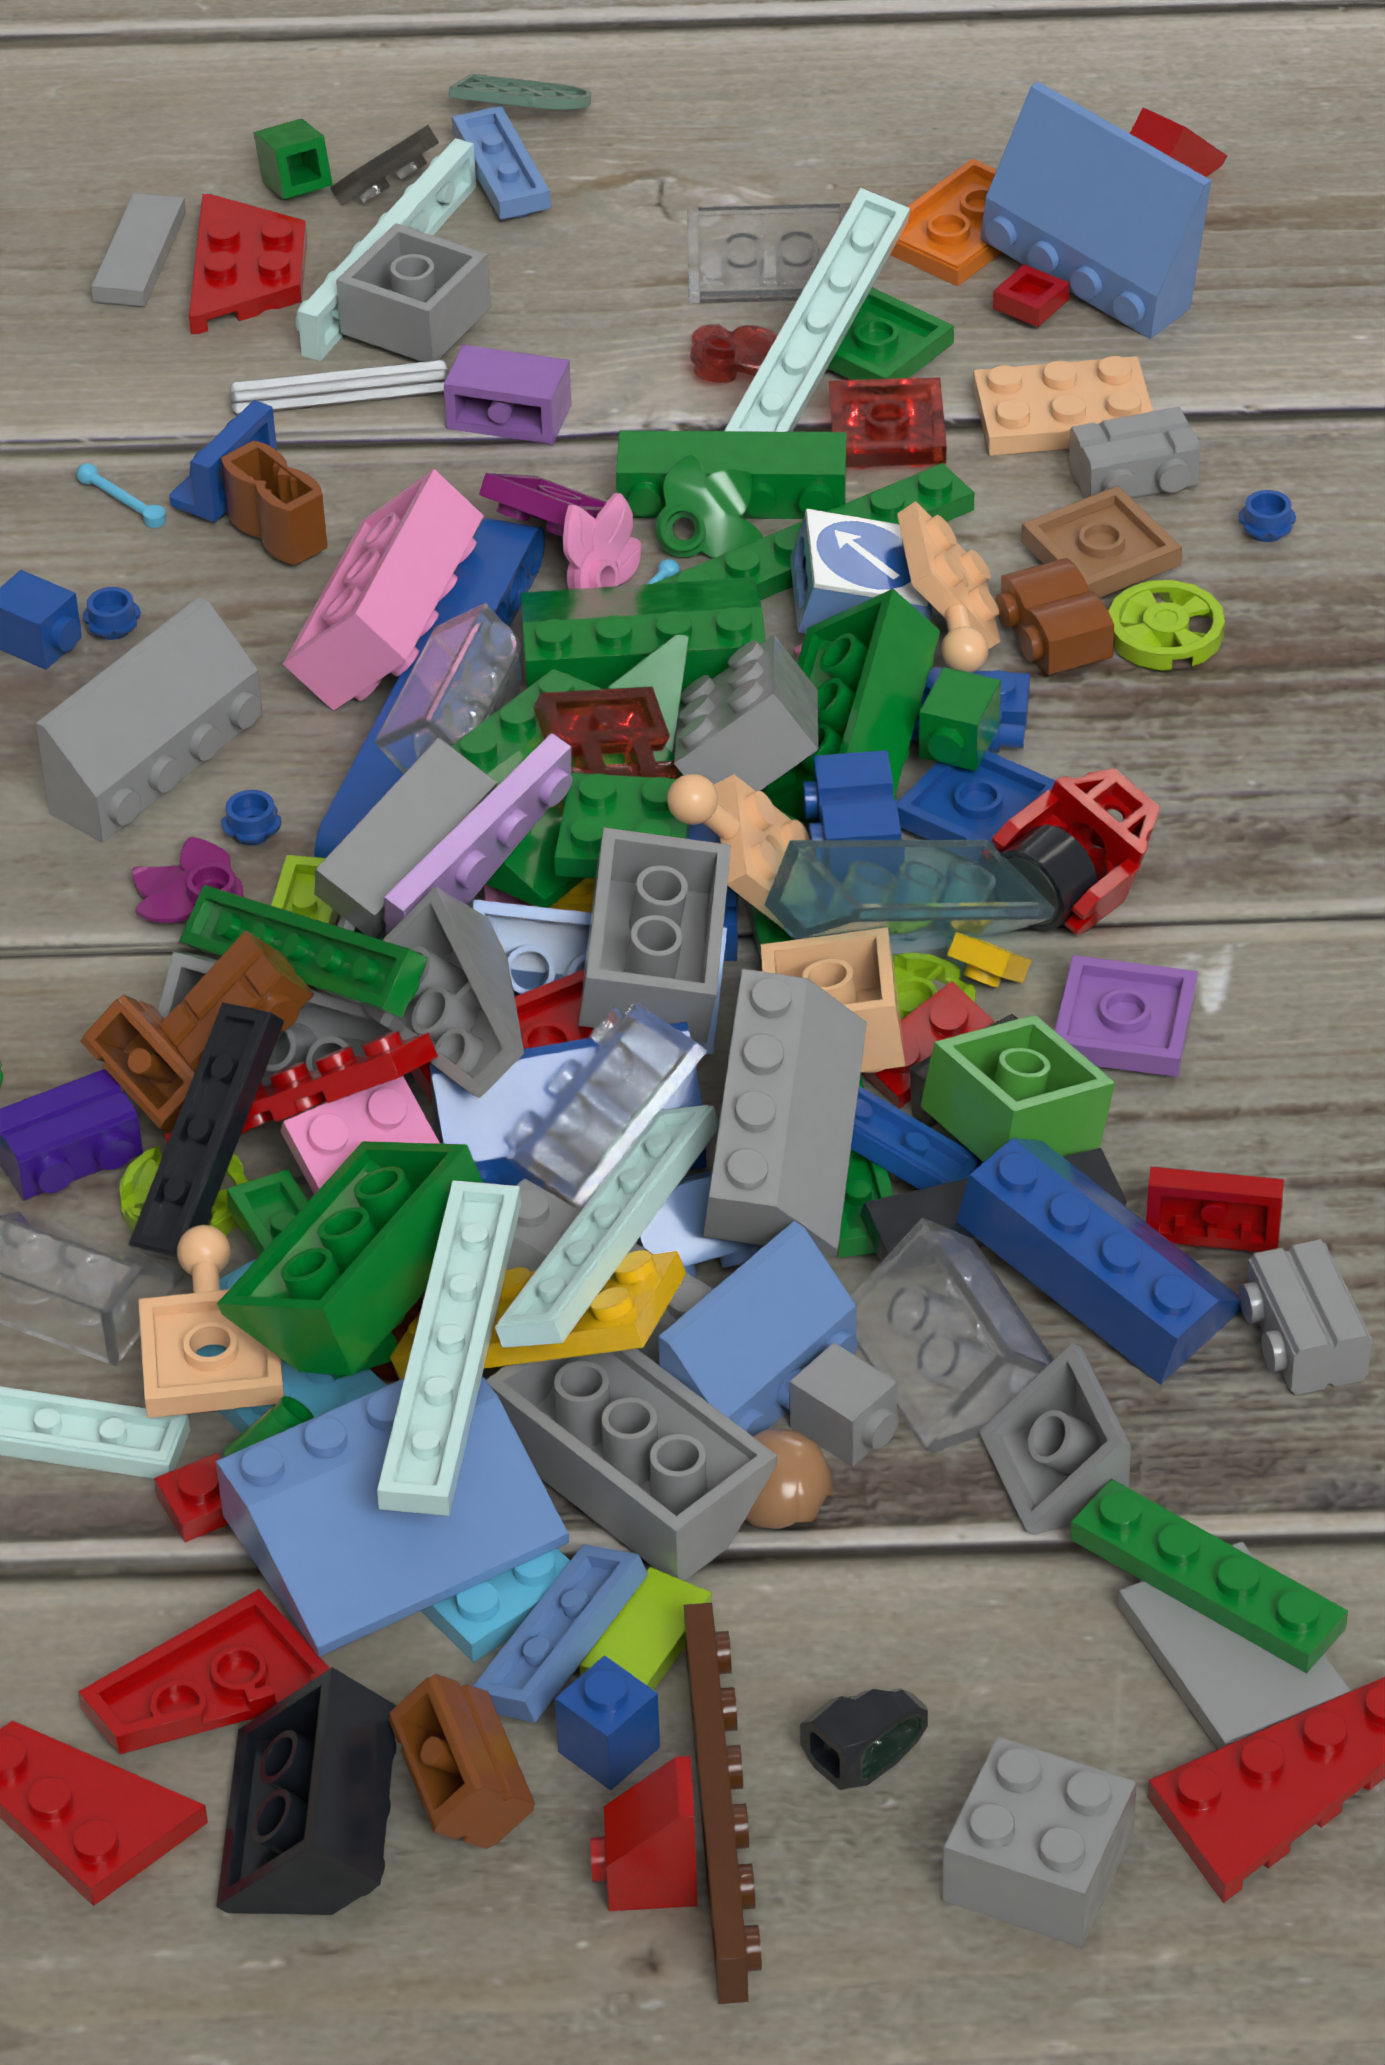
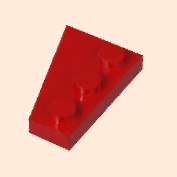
[78,1589,330,1755]
[0,1720,208,1906]

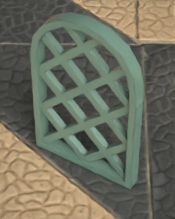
[449,73,592,110]

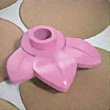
[563,493,642,589]

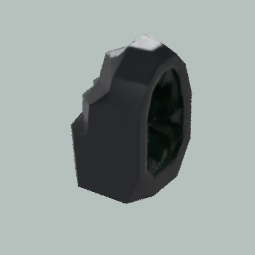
[800,1688,928,1790]

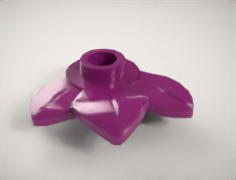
[132,837,244,923]

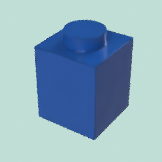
[0,570,82,670]
[555,1655,660,1791]

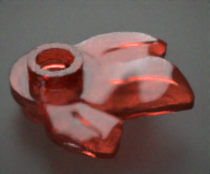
[690,324,778,383]

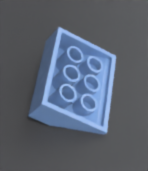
[981,81,1212,339]
[216,1376,569,1657]

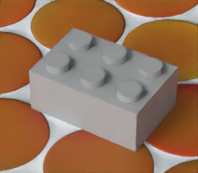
[674,635,818,791]
[578,828,731,1043]

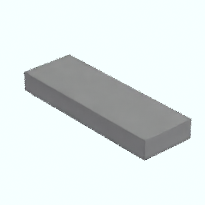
[91,193,186,307]

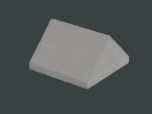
[979,1343,1131,1535]

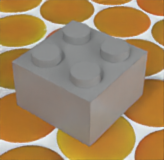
[336,223,491,362]
[942,1736,1137,1948]

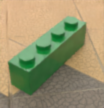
[616,430,847,519]

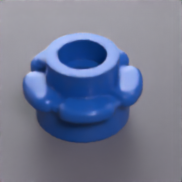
[1239,490,1296,542]
[83,587,141,640]
[221,790,282,845]

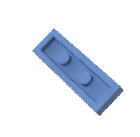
[452,106,551,220]
[473,1544,648,1723]

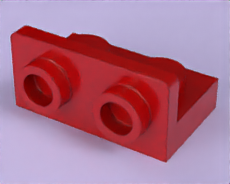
[1146,1166,1284,1252]

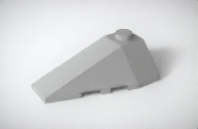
[364,886,524,1099]

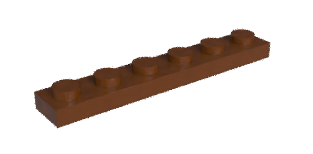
[684,1603,762,2004]

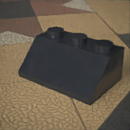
[216,1667,397,1915]

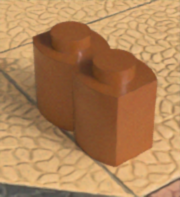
[221,441,328,565]
[995,558,1114,675]

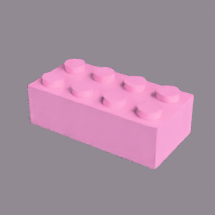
[283,469,484,711]

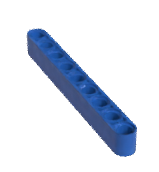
[314,518,545,858]

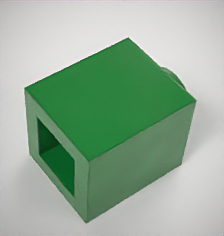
[253,118,333,199]
[919,667,1001,771]

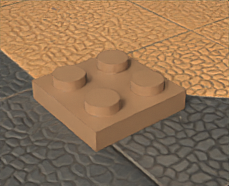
[1021,486,1182,598]

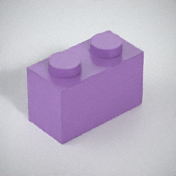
[443,345,572,444]

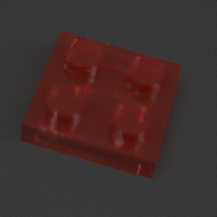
[829,377,947,469]

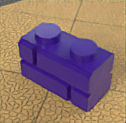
[0,1068,143,1201]

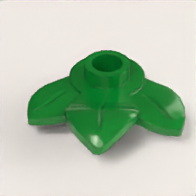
[655,454,763,558]

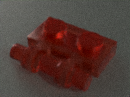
[533,686,678,779]

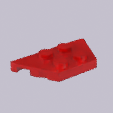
[189,194,307,334]

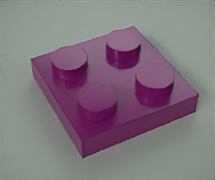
[479,473,633,537]

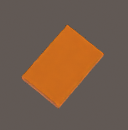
[890,158,1002,287]

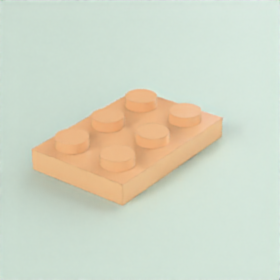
[973,356,1153,456]

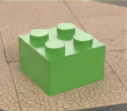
[920,1015,1115,1162]

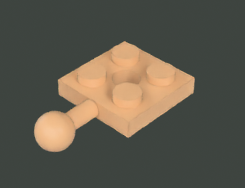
[897,501,1000,673]
[667,774,819,939]
[138,1225,284,1418]

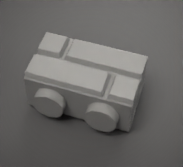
[1069,406,1200,499]
[1239,1239,1372,1396]

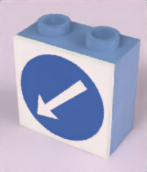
[790,509,932,634]

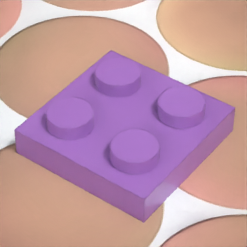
[1055,955,1198,1077]

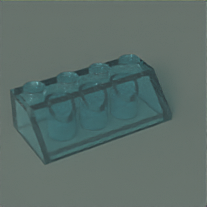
[765,840,1055,941]

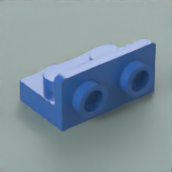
[169,400,277,522]

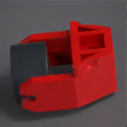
[985,768,1160,935]

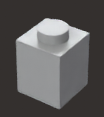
[789,1343,899,1467]

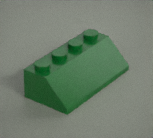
[760,589,940,824]
[217,1141,484,1376]

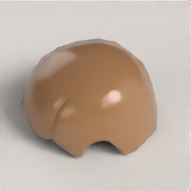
[745,1429,834,1529]

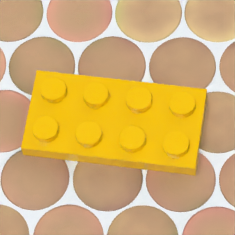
[390,1250,686,1380]

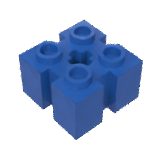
[803,750,902,919]

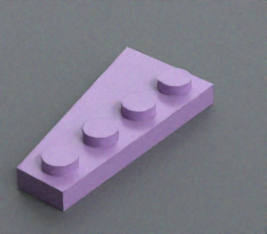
[384,733,573,936]

